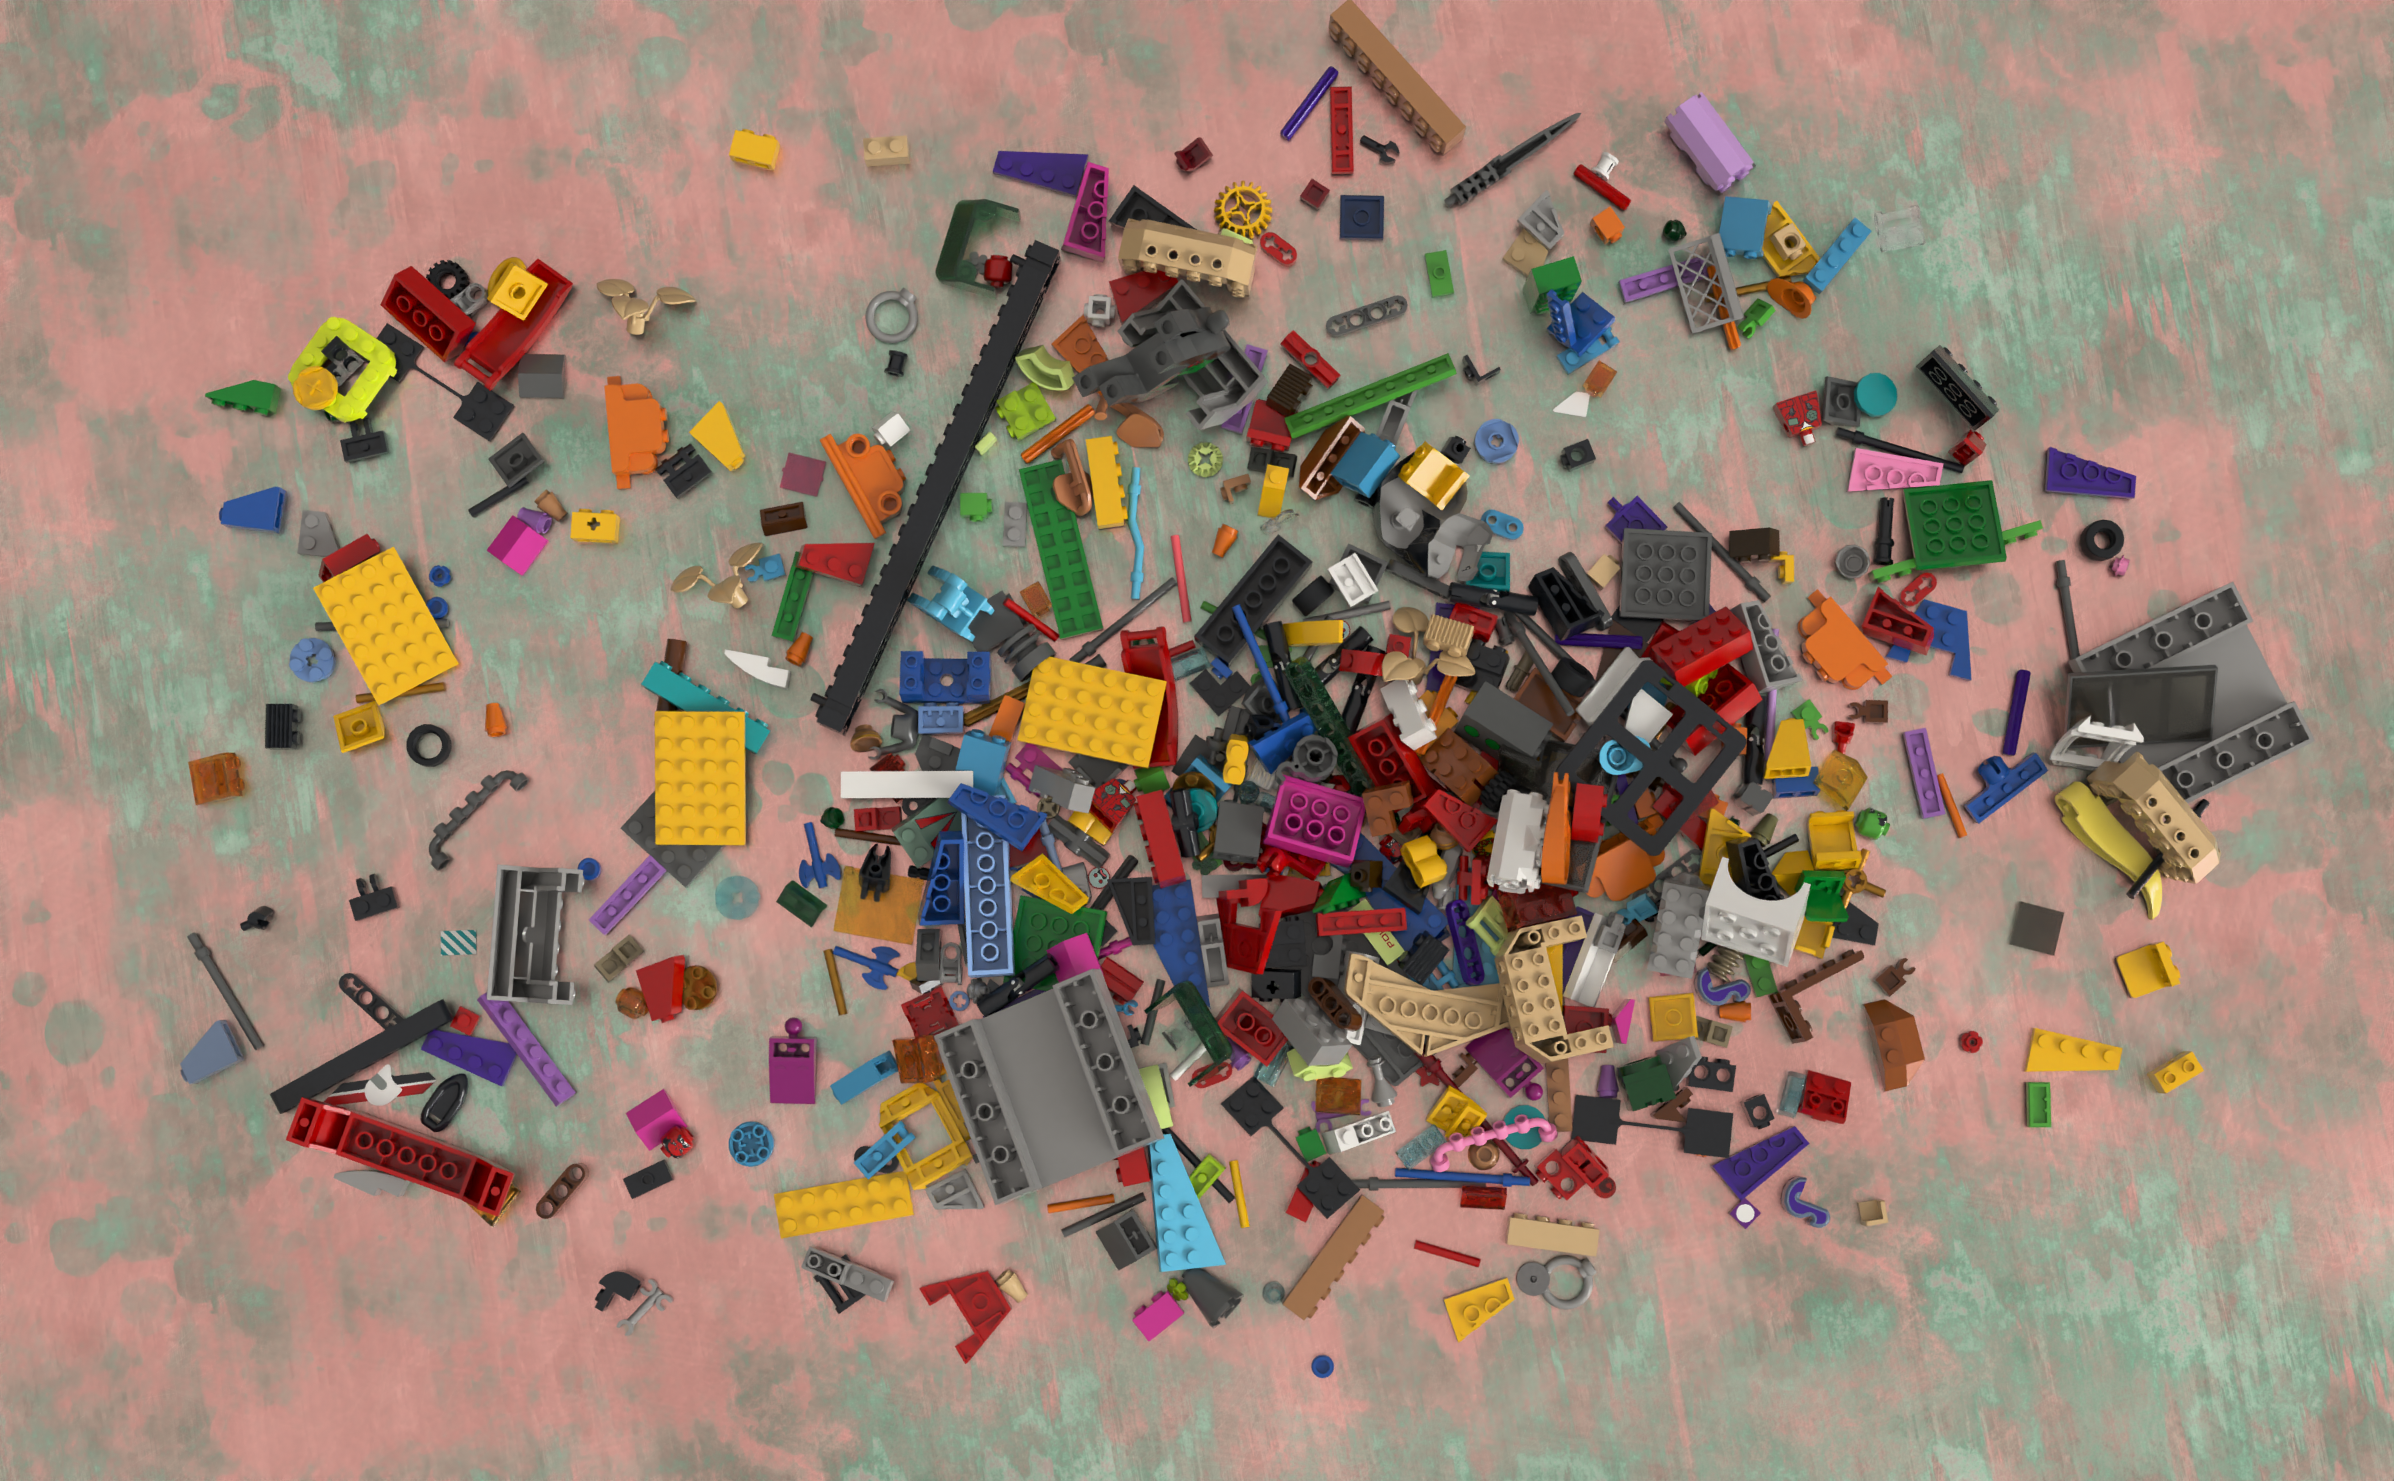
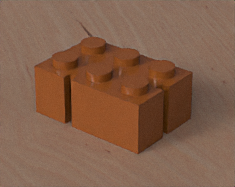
[1513,668,1583,742]
[1419,727,1499,807]

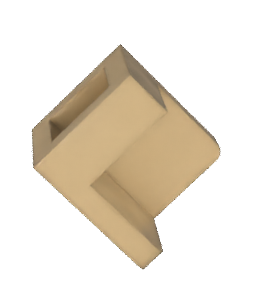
[1857,1199,1888,1226]

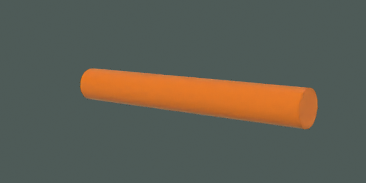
[1937,773,1967,838]
[1047,1194,1115,1213]

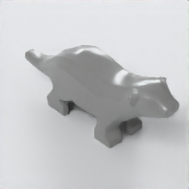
[1432,844,1463,899]

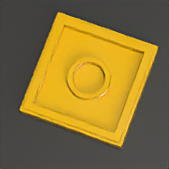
[1649,993,1698,1042]

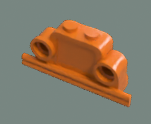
[604,376,669,490]
[820,434,907,539]
[1797,589,1892,690]
[1568,813,1665,901]

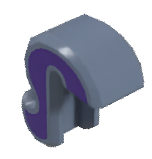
[1694,967,1751,1006]
[1781,1176,1830,1228]

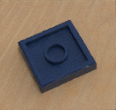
[1340,195,1384,240]

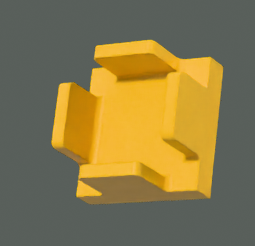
[1793,916,1835,959]

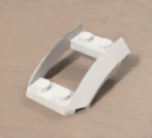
[2050,715,2144,771]

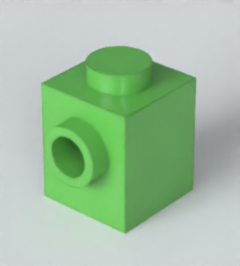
[960,493,992,522]
[1133,766,1171,794]

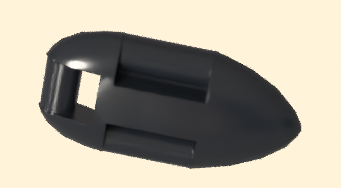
[420,1073,468,1132]

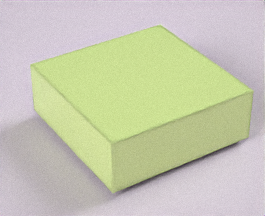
[975,432,997,456]

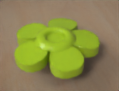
[1167,1278,1189,1301]

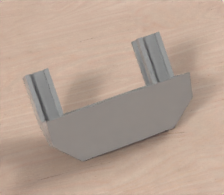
[1117,278,1268,430]
[487,864,585,1005]

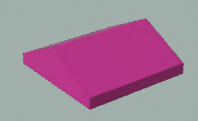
[487,515,548,576]
[1046,933,1104,983]
[1611,999,1635,1044]
[626,1089,688,1151]

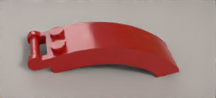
[454,259,573,391]
[1120,626,1178,769]

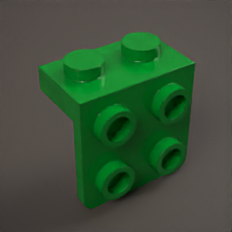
[1794,870,1849,922]

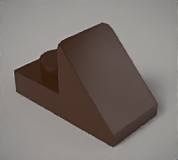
[1650,1087,1693,1123]

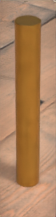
[823,949,848,1016]

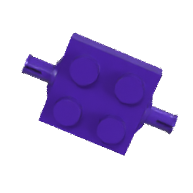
[1605,495,1668,544]

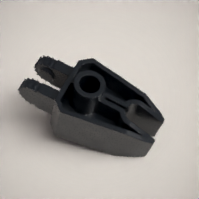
[859,844,891,902]

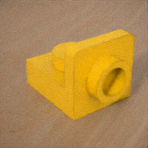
[1768,551,1794,584]

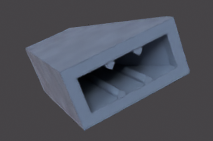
[180,1020,244,1084]

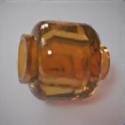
[615,987,649,1020]

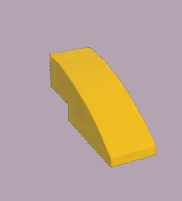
[1283,620,1343,647]

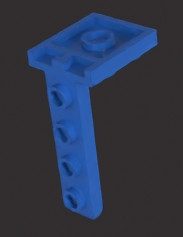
[1546,289,1615,357]

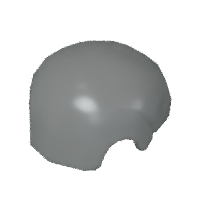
[1835,544,1870,579]

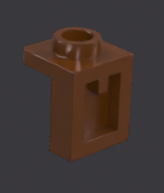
[1452,1052,1478,1087]

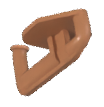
[1094,394,1164,447]
[1051,439,1094,516]

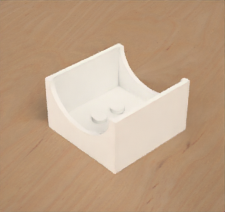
[1701,857,1811,967]

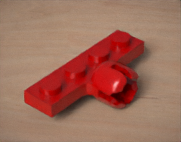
[1257,822,1327,881]

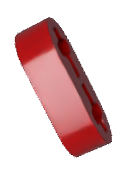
[1260,232,1297,267]
[1898,572,1937,608]
[1192,1060,1232,1088]

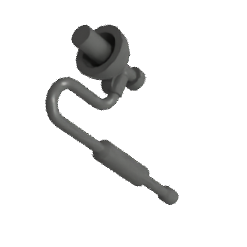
[1206,727,1251,802]

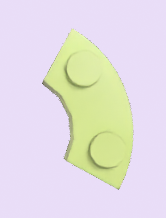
[1015,345,1075,390]
[1287,1048,1353,1081]
[1139,1064,1173,1129]

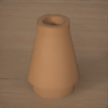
[534,489,567,522]

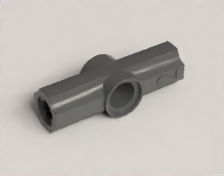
[1048,814,1110,869]

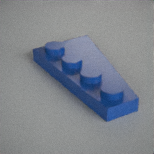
[948,783,1048,851]

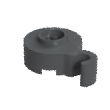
[1275,734,1338,786]

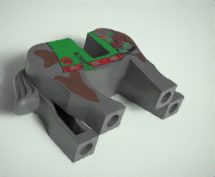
[1072,307,1231,406]

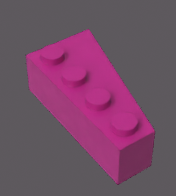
[1061,162,1109,263]

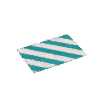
[441,930,477,956]

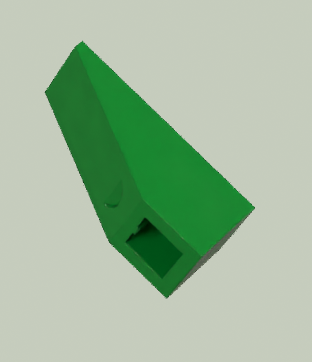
[205,380,281,416]
[1312,873,1367,915]

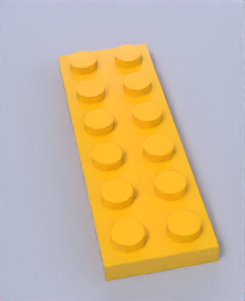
[774,1171,914,1239]

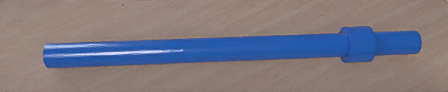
[1232,604,1290,723]
[1395,1168,1530,1187]

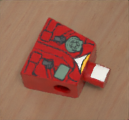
[1773,391,1822,446]
[1089,779,1137,833]

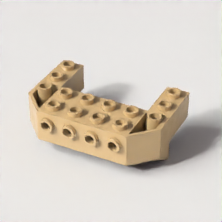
[1118,218,1258,298]
[2086,751,2221,884]
[1494,916,1614,1064]

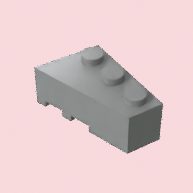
[1029,765,1095,814]

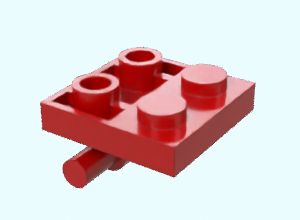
[1457,855,1489,905]
[1797,1070,1851,1124]

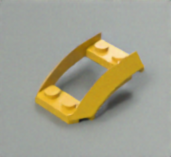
[879,1082,973,1190]

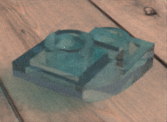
[1395,1124,1447,1170]

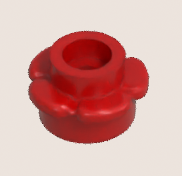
[1961,1031,1983,1053]

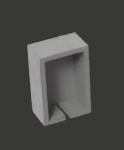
[1272,998,1352,1066]

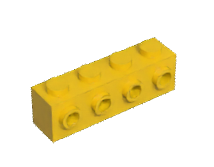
[1086,436,1128,529]

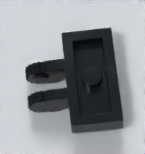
[340,418,390,463]
[349,873,400,921]

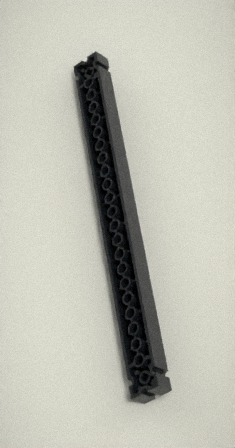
[810,240,1061,736]

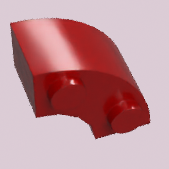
[1571,783,1608,843]

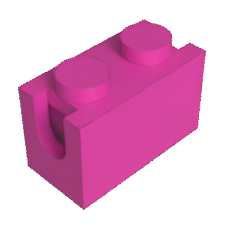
[1132,1290,1184,1341]

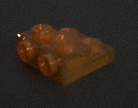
[188,753,245,805]
[892,1035,942,1083]

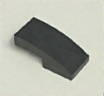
[1247,447,1297,478]

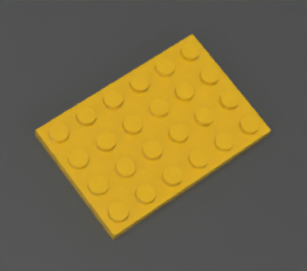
[313,547,458,705]
[1017,657,1167,769]
[655,711,746,845]

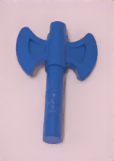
[799,822,841,889]
[833,946,900,990]

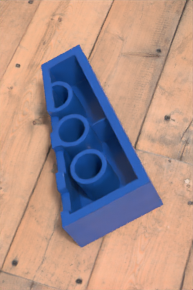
[918,831,964,926]

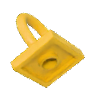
[487,257,548,320]

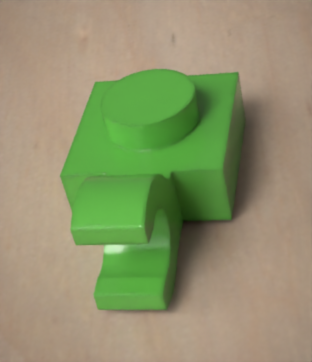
[1738,298,1776,338]

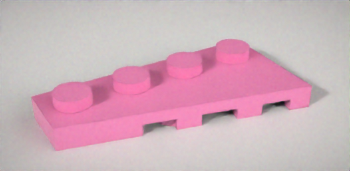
[1847,448,1944,492]

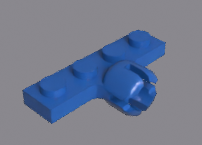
[1964,752,2049,824]

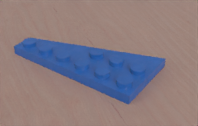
[1152,879,1211,1015]

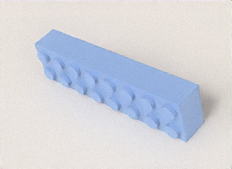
[961,795,1015,978]

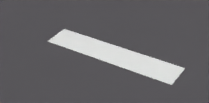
[841,771,973,798]

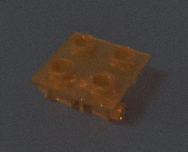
[1315,1077,1361,1115]

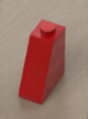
[318,534,380,582]
[1258,874,1324,918]
[636,955,685,1023]
[1284,1160,1321,1223]

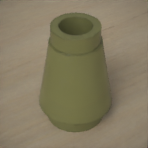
[1750,813,1778,847]

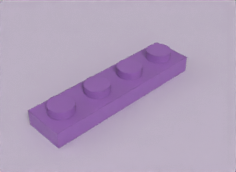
[1618,256,1709,303]
[1221,344,1268,434]
[1903,728,1945,819]
[589,855,667,935]

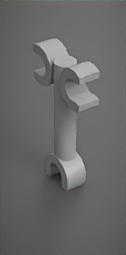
[616,1279,673,1336]

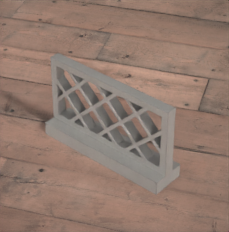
[1668,233,1744,334]

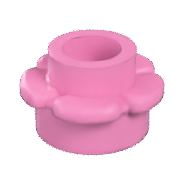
[2112,555,2130,576]

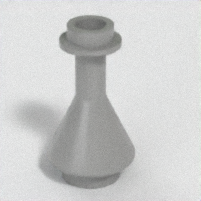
[1367,1055,1397,1107]

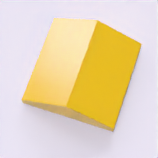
[333,701,385,753]

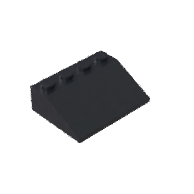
[1916,345,1999,431]

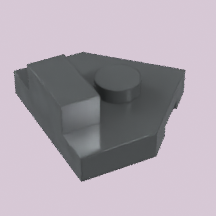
[915,734,960,771]

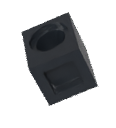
[1560,439,1596,472]
[1740,1093,1775,1130]

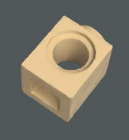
[1770,223,1806,261]
[1587,554,1621,590]

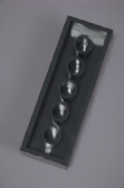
[1194,534,1313,667]

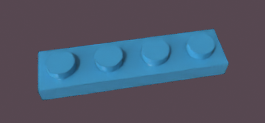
[1802,217,1872,294]

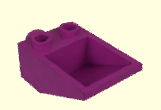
[769,1017,817,1104]
[1465,1027,1544,1101]

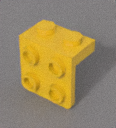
[2116,941,2181,998]

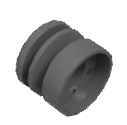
[997,624,1057,682]

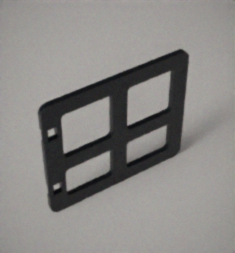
[1555,660,1747,856]

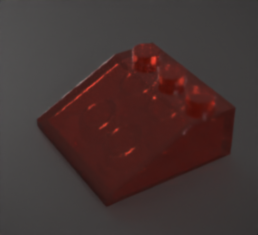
[1494,868,1577,933]

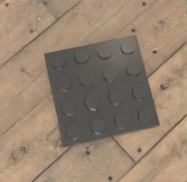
[1619,528,1712,621]
[620,791,725,888]

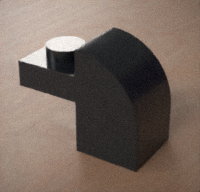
[595,1270,644,1312]

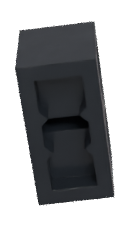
[1685,1056,1736,1092]

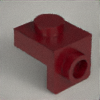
[1174,137,1213,171]

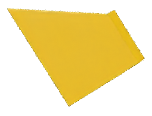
[1772,850,1814,897]

